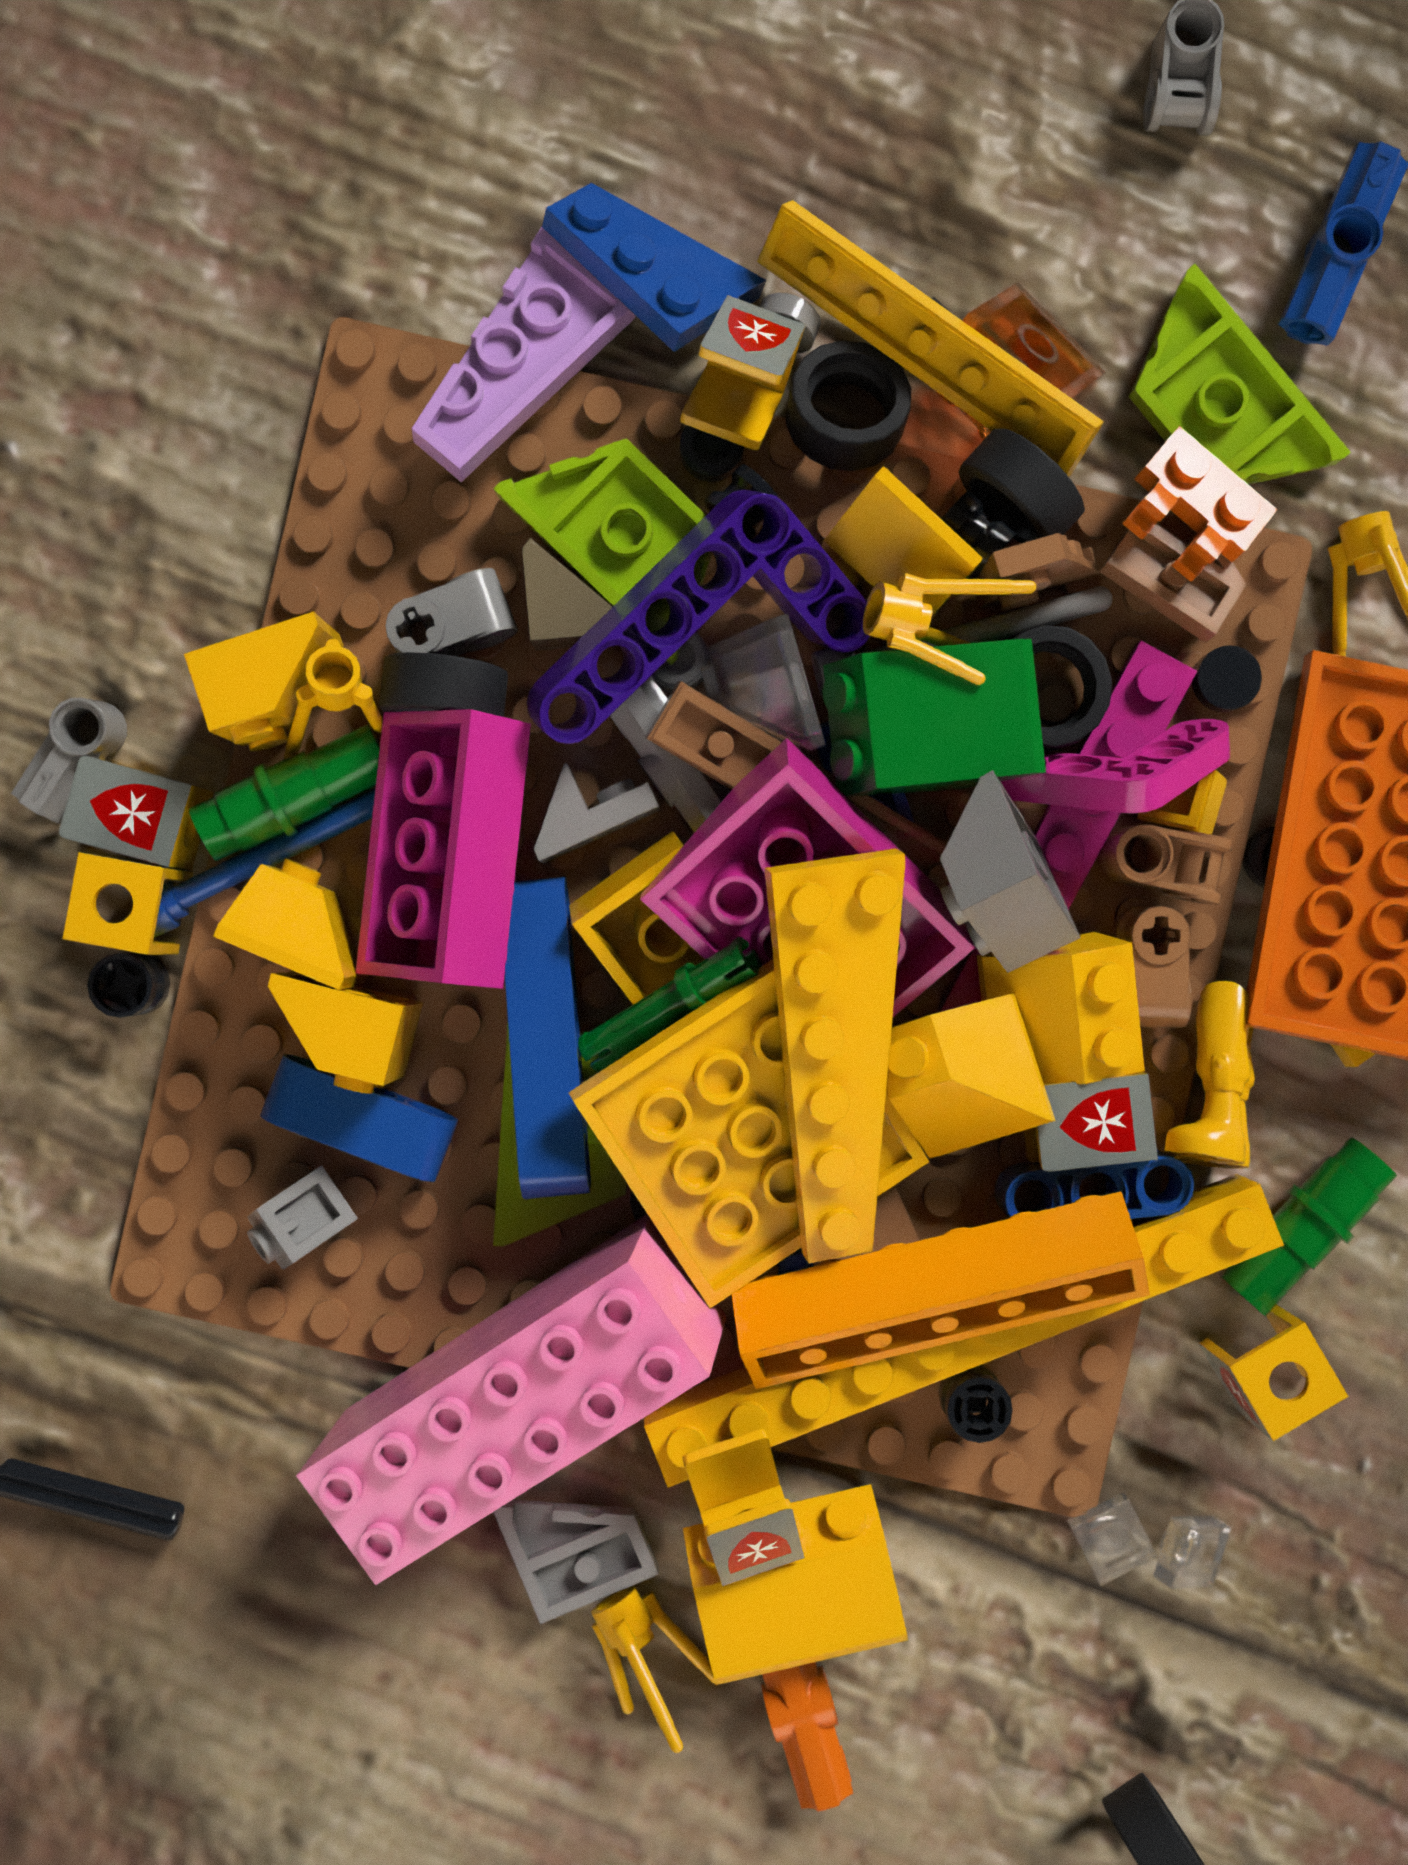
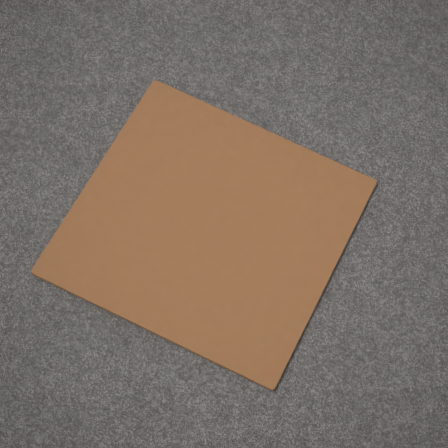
[110,317,1312,1519]

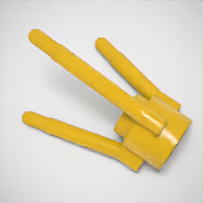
[1328,511,1408,657]
[863,573,1036,685]
[284,639,383,760]
[591,1585,715,1753]

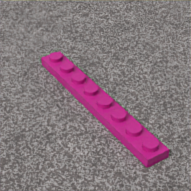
[936,641,1197,1013]

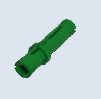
[578,937,762,1072]

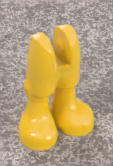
[1164,981,1255,1169]

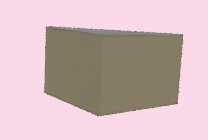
[522,538,612,651]

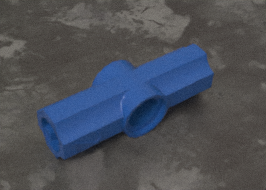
[1278,141,1408,346]

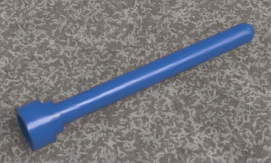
[131,788,375,938]

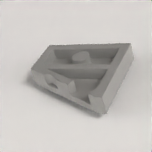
[493,1500,659,1624]

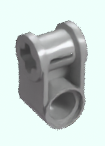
[1143,0,1224,136]
[385,568,518,656]

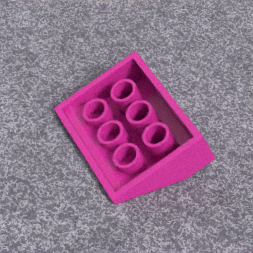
[640,738,975,1017]

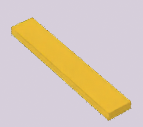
[757,200,1104,477]

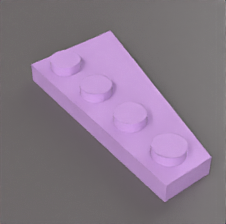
[411,227,636,482]

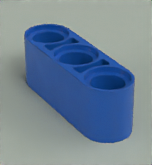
[260,1054,458,1182]
[994,1150,1194,1219]

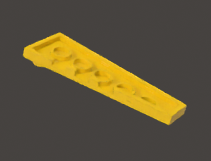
[764,848,906,1263]

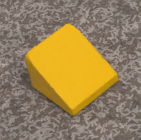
[1137,770,1227,835]

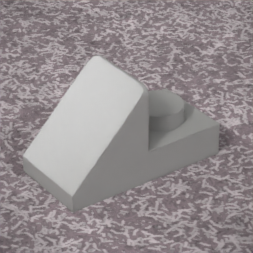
[534,763,660,864]

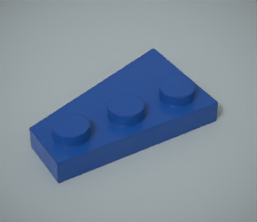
[542,183,766,352]

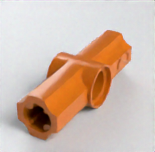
[761,1662,853,1812]

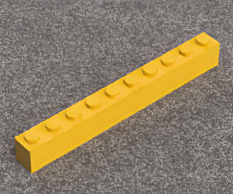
[644,1174,1284,1488]

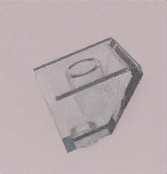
[699,614,825,760]

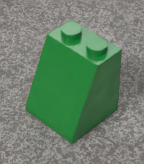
[823,639,1046,797]

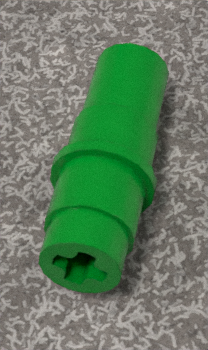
[189,724,380,861]
[1220,1137,1397,1317]

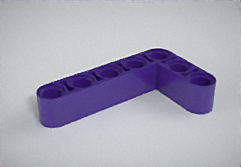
[527,490,870,744]

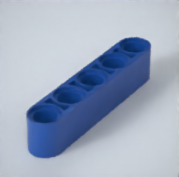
[505,877,591,1199]

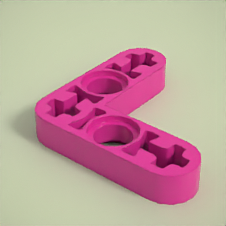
[1001,719,1230,813]

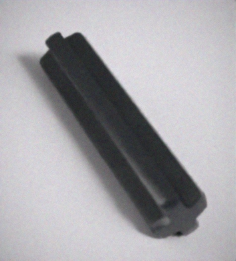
[0,1458,185,1541]

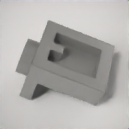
[247,1165,358,1270]

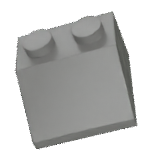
[940,770,1080,973]

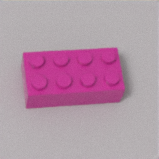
[356,709,531,989]

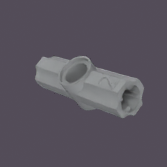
[610,676,732,833]

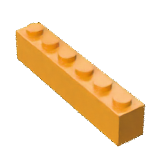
[731,1191,1150,1389]

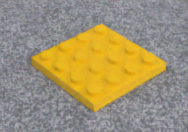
[568,959,929,1309]

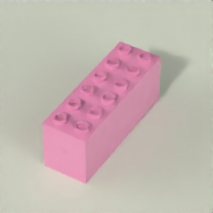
[296,1214,727,1585]

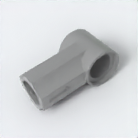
[11,698,127,824]

